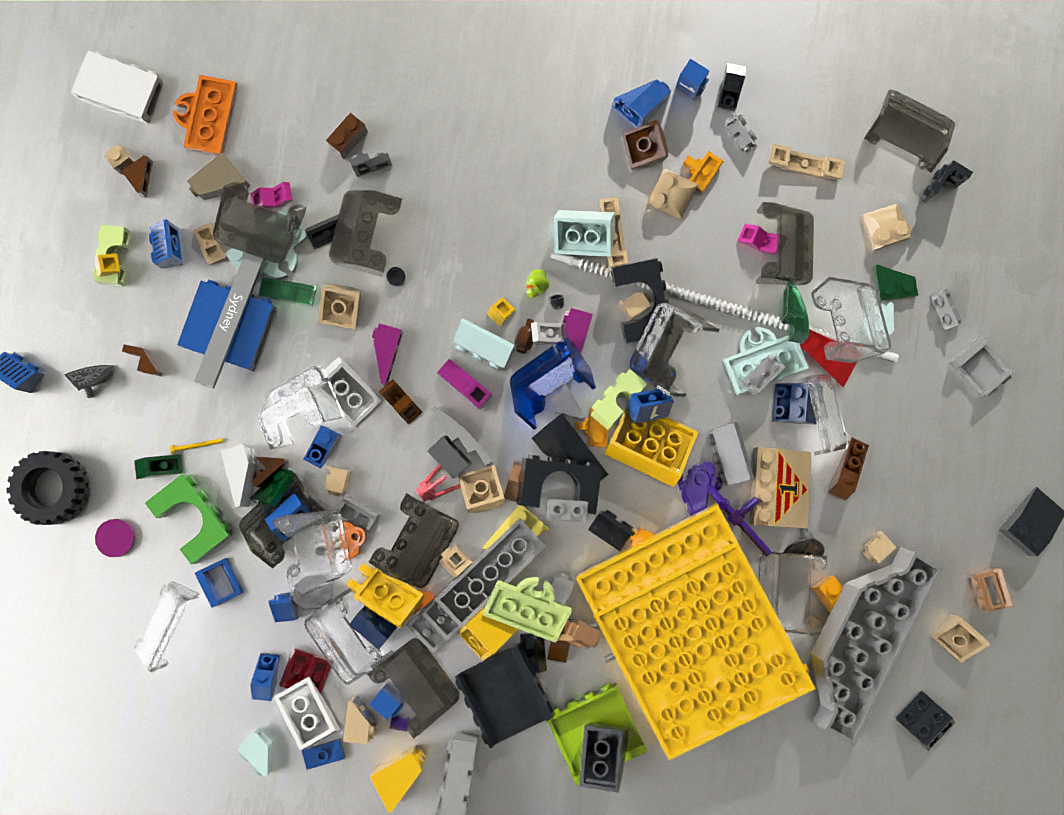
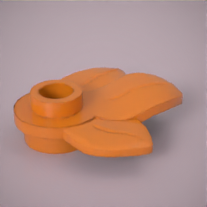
[330,521,367,560]

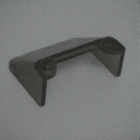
[864,90,955,173]
[213,182,307,263]
[756,202,814,285]
[367,638,460,739]

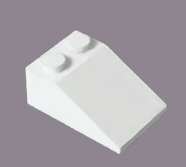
[311,356,382,427]
[221,444,258,508]
[274,677,340,750]

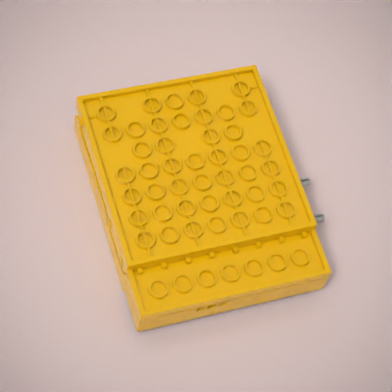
[576,503,815,760]

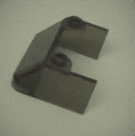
[629,303,720,397]

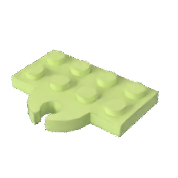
[483,577,572,643]

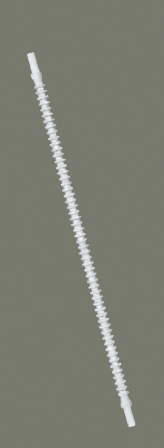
[550,251,899,362]

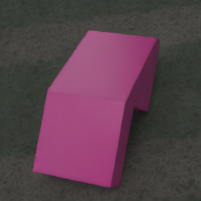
[250,182,293,212]
[737,224,786,256]

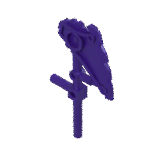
[677,461,772,557]

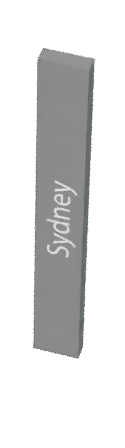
[194,240,269,389]

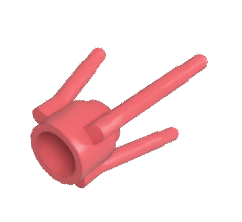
[416,464,461,502]

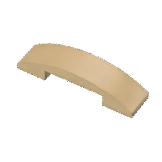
[769,144,845,180]
[599,197,628,273]

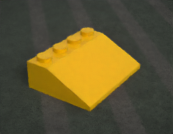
[604,401,698,487]

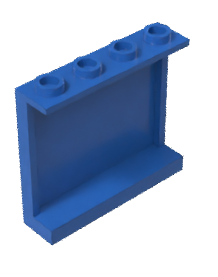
[177,279,277,372]

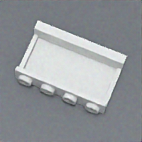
[71,51,163,123]

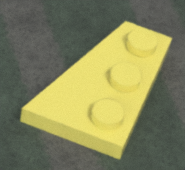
[483,505,549,550]

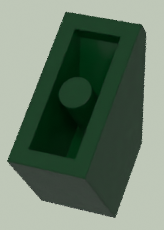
[134,454,183,479]

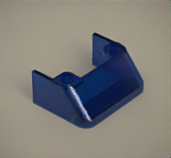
[510,338,596,430]

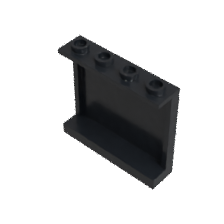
[455,642,556,749]

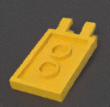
[346,563,425,629]

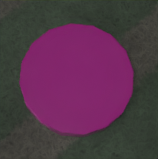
[95,519,135,557]

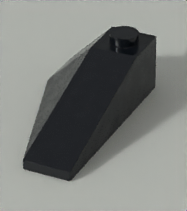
[532,413,609,481]

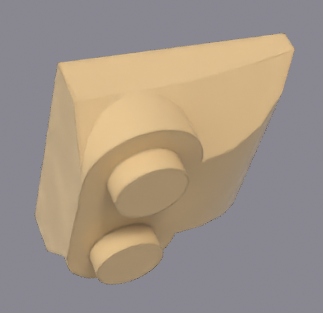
[647,168,698,219]
[861,204,911,251]
[318,284,362,330]
[458,465,505,513]

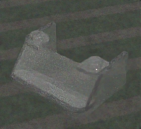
[304,588,394,685]

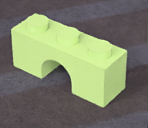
[93,225,131,287]
[590,369,647,430]

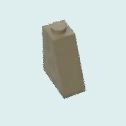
[187,152,251,200]

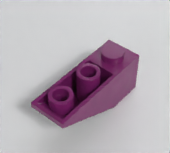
[437,359,492,410]

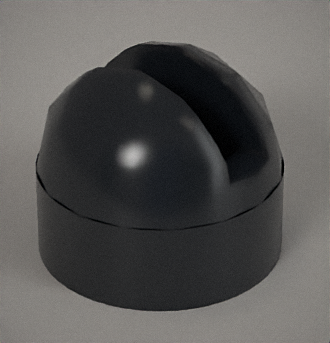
[549,294,564,310]

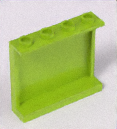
[547,682,648,786]

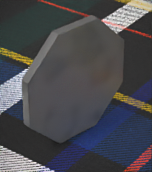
[293,576,333,610]

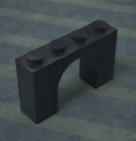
[610,257,673,343]
[516,454,602,515]

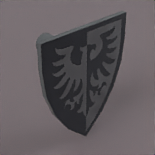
[64,365,114,398]
[783,528,825,558]

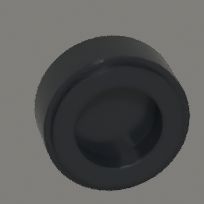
[386,267,406,287]

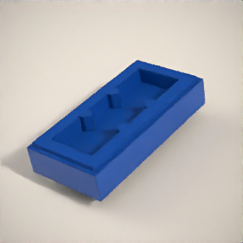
[302,739,346,770]

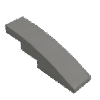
[431,407,492,466]

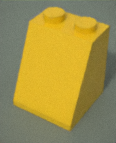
[457,605,518,661]
[370,745,426,813]

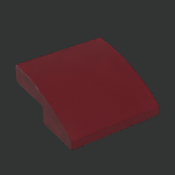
[279,648,333,694]

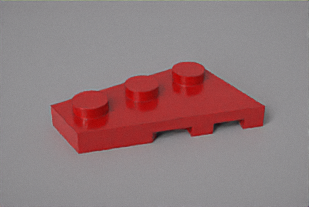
[800,328,861,388]

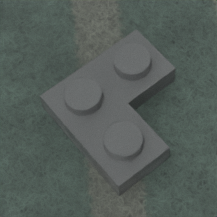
[349,152,392,177]

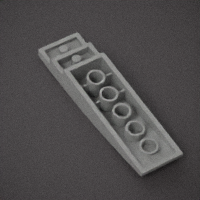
[406,518,547,653]

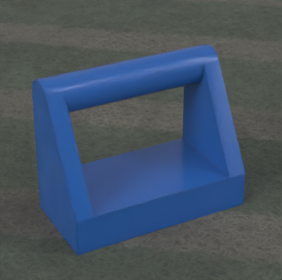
[194,558,243,608]

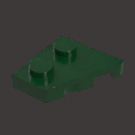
[873,265,919,302]
[250,469,296,507]

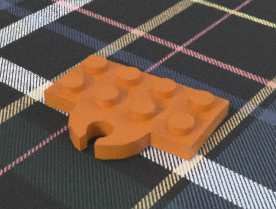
[173,75,238,155]

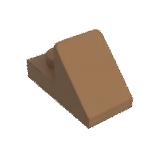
[504,461,521,502]

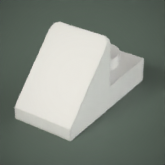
[531,322,565,345]

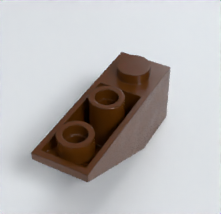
[828,437,869,501]

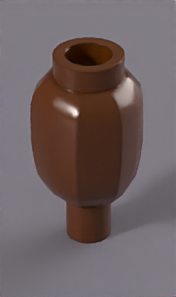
[514,319,534,354]

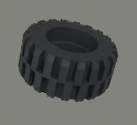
[6,451,90,525]

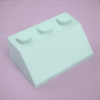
[554,210,615,257]
[453,318,515,371]

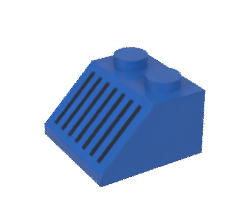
[149,219,183,268]
[0,352,44,393]

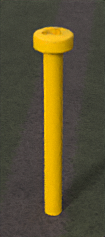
[170,438,223,455]

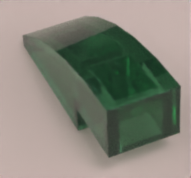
[258,277,317,307]
[782,281,809,344]

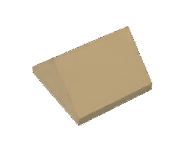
[932,614,990,663]

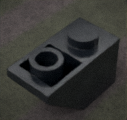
[717,63,746,111]

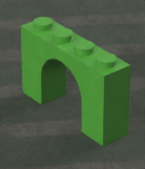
[145,474,233,565]

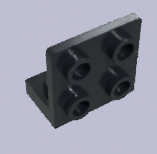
[922,160,973,203]
[588,510,635,552]
[896,691,955,751]

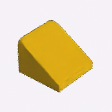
[95,254,120,277]
[487,297,516,326]

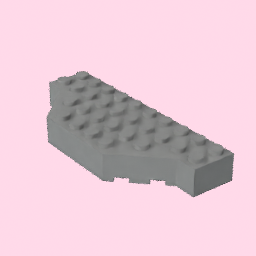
[810,547,943,745]
[436,731,478,815]

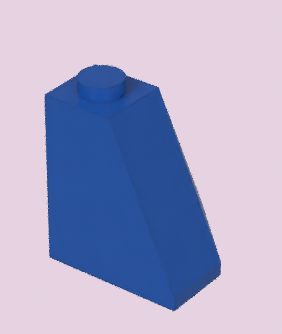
[612,79,671,127]

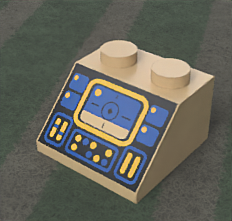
[343,695,377,744]

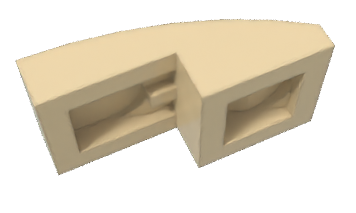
[193,222,226,265]

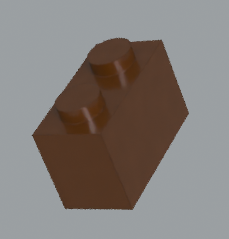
[325,112,368,159]

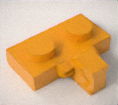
[682,151,724,193]
[574,408,608,448]

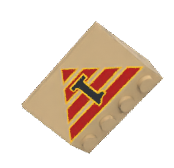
[749,447,811,529]

